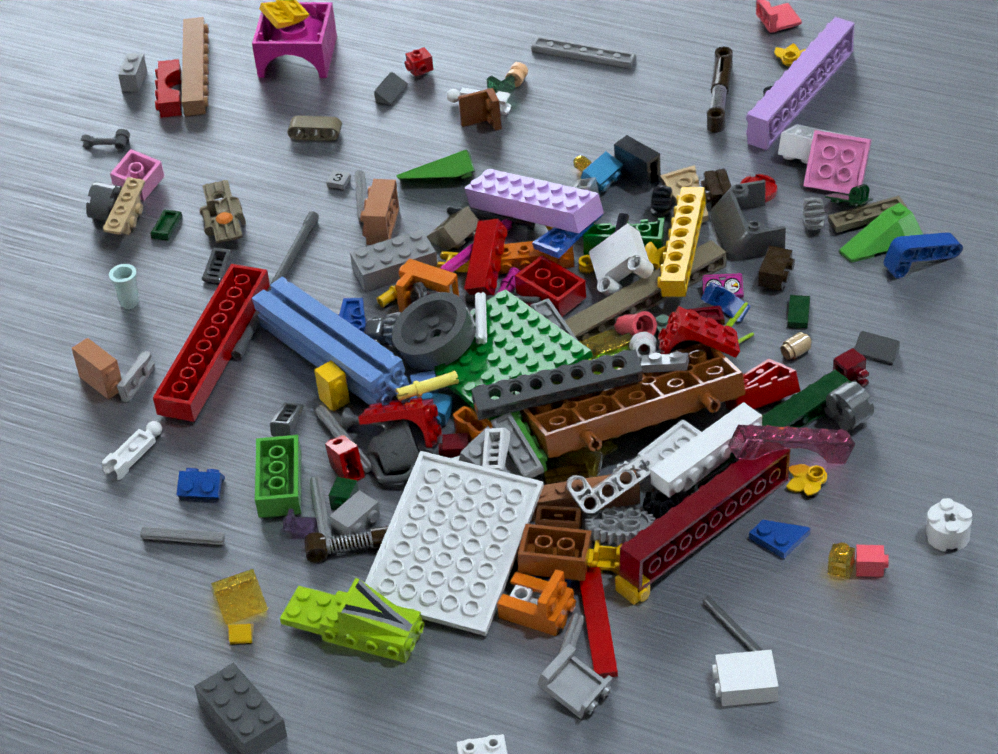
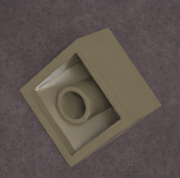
[427,206,479,250]

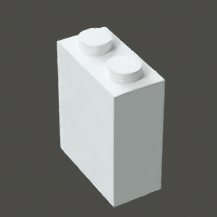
[712,650,779,706]

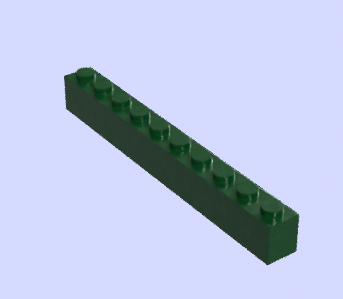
[686,369,852,496]

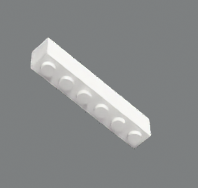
[650,402,762,497]

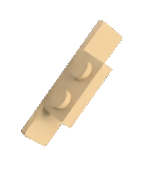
[103,177,145,235]

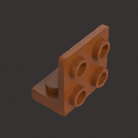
[458,88,502,131]

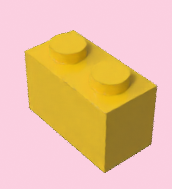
[314,360,350,412]

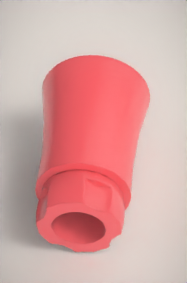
[614,311,657,337]

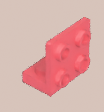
[756,0,802,33]

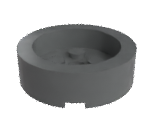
[392,292,476,370]

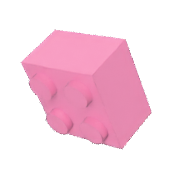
[110,149,164,201]

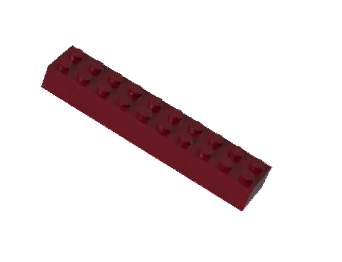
[619,437,791,592]

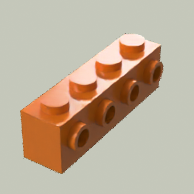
[498,241,574,275]

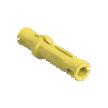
[395,371,459,401]

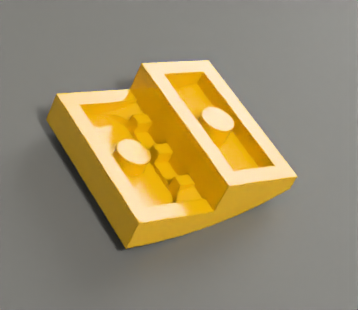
[259,0,309,29]

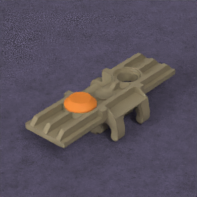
[200,180,246,243]

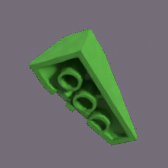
[396,149,475,180]
[839,203,923,263]

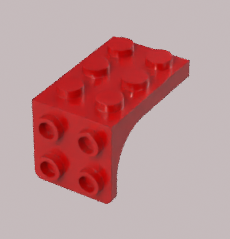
[658,306,740,358]
[358,397,442,448]

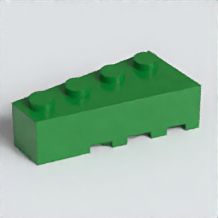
[583,218,664,255]

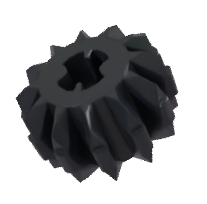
[651,185,673,218]
[643,488,680,519]

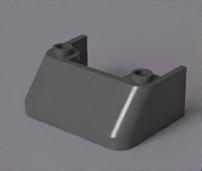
[711,180,786,261]

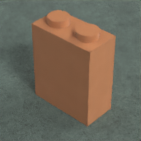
[72,338,122,399]

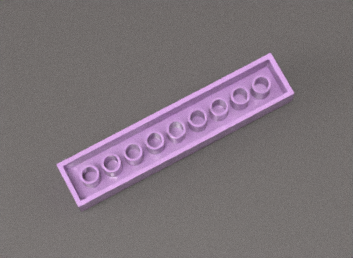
[746,17,855,150]

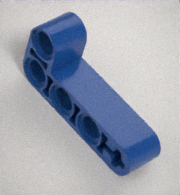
[883,232,963,279]

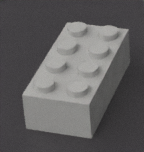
[350,229,437,292]

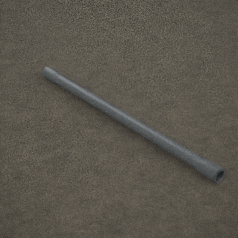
[231,211,319,360]

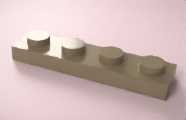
[828,196,907,233]

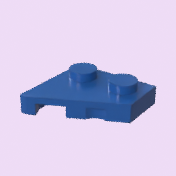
[749,520,810,559]

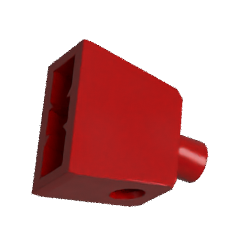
[325,435,365,481]

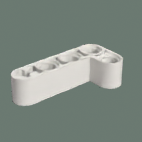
[566,456,654,513]

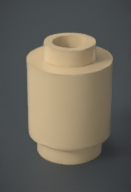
[780,332,812,360]

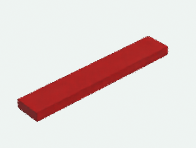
[579,567,618,678]

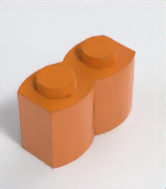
[453,406,493,443]

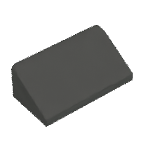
[374,72,408,105]
[855,331,900,365]

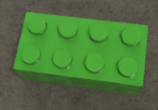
[255,435,301,518]

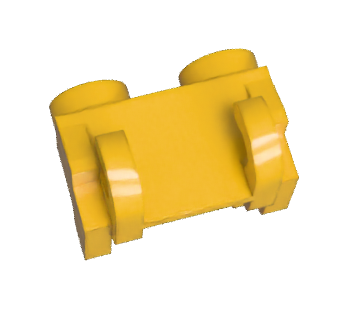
[588,540,623,574]

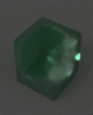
[486,75,515,94]

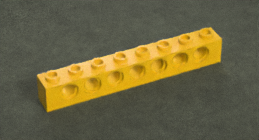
[657,187,706,297]

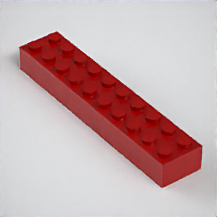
[153,264,270,422]

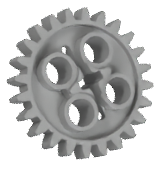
[585,506,656,545]

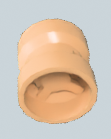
[505,62,528,87]

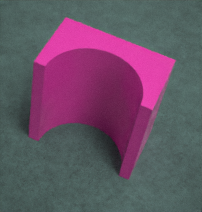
[252,2,337,78]

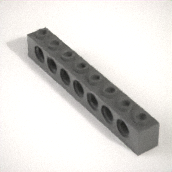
[472,349,643,421]

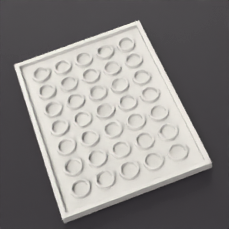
[365,451,544,636]

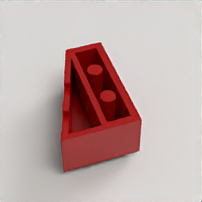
[725,359,801,411]

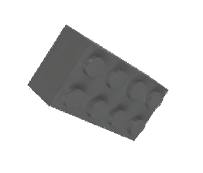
[194,662,287,754]

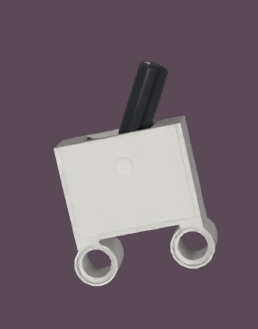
[589,213,654,297]

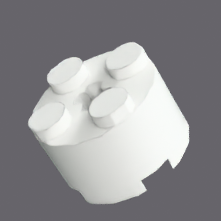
[926,498,972,552]

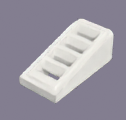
[482,428,510,471]

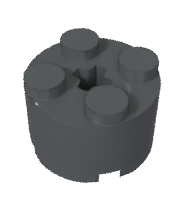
[86,182,122,221]
[824,381,874,432]

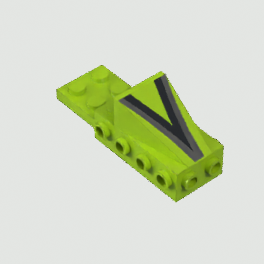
[280,578,424,663]

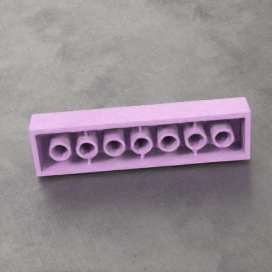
[464,169,604,233]

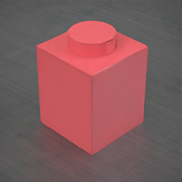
[856,545,889,577]

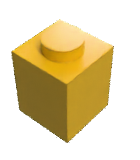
[615,575,650,605]

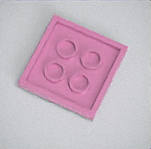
[803,130,872,194]

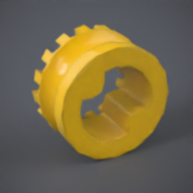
[578,255,594,274]

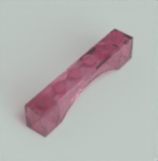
[728,424,856,464]

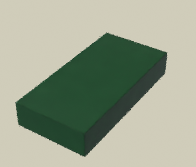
[150,209,182,241]
[787,295,810,328]

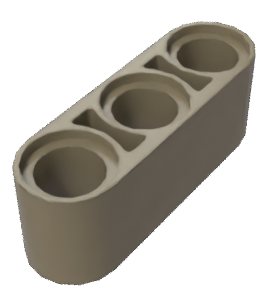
[287,116,342,141]

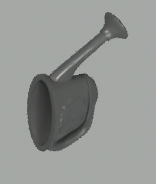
[341,408,420,484]

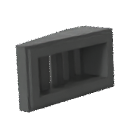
[202,247,233,284]
[270,402,304,437]

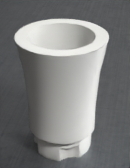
[629,332,658,356]

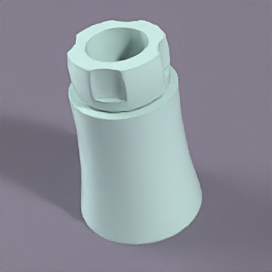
[109,264,139,309]

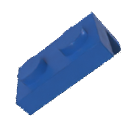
[177,468,225,499]

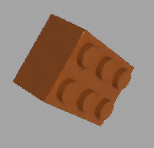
[518,524,591,581]

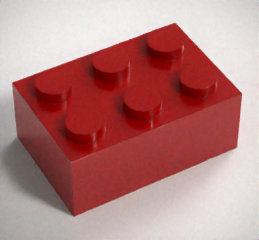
[515,255,586,317]

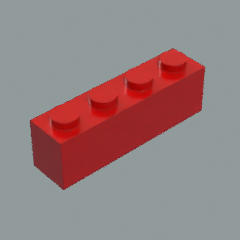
[464,219,507,295]

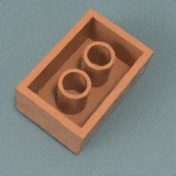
[360,179,400,245]

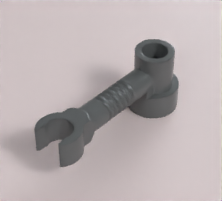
[81,129,130,150]

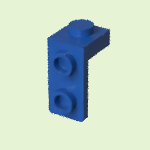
[701,282,750,323]

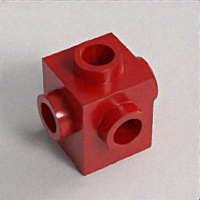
[404,47,433,77]

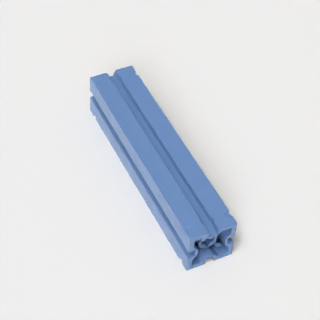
[252,276,409,406]

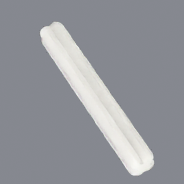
[475,292,487,344]

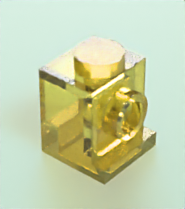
[828,542,855,579]

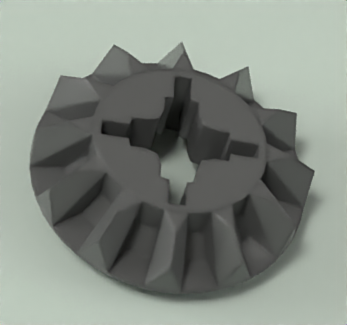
[410,282,428,303]

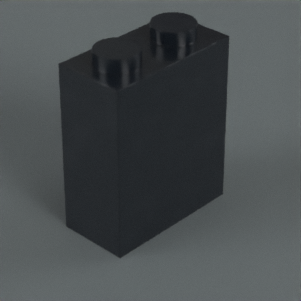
[614,135,661,192]

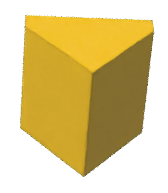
[228,623,254,644]

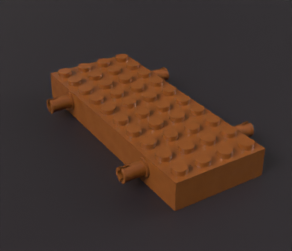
[520,342,745,458]

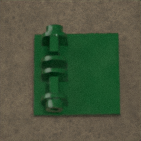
[825,184,873,207]

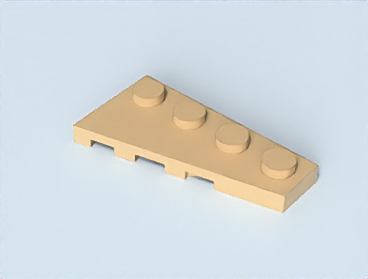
[660,165,708,222]

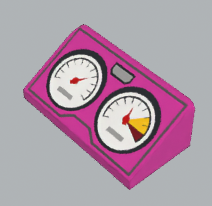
[702,273,744,298]

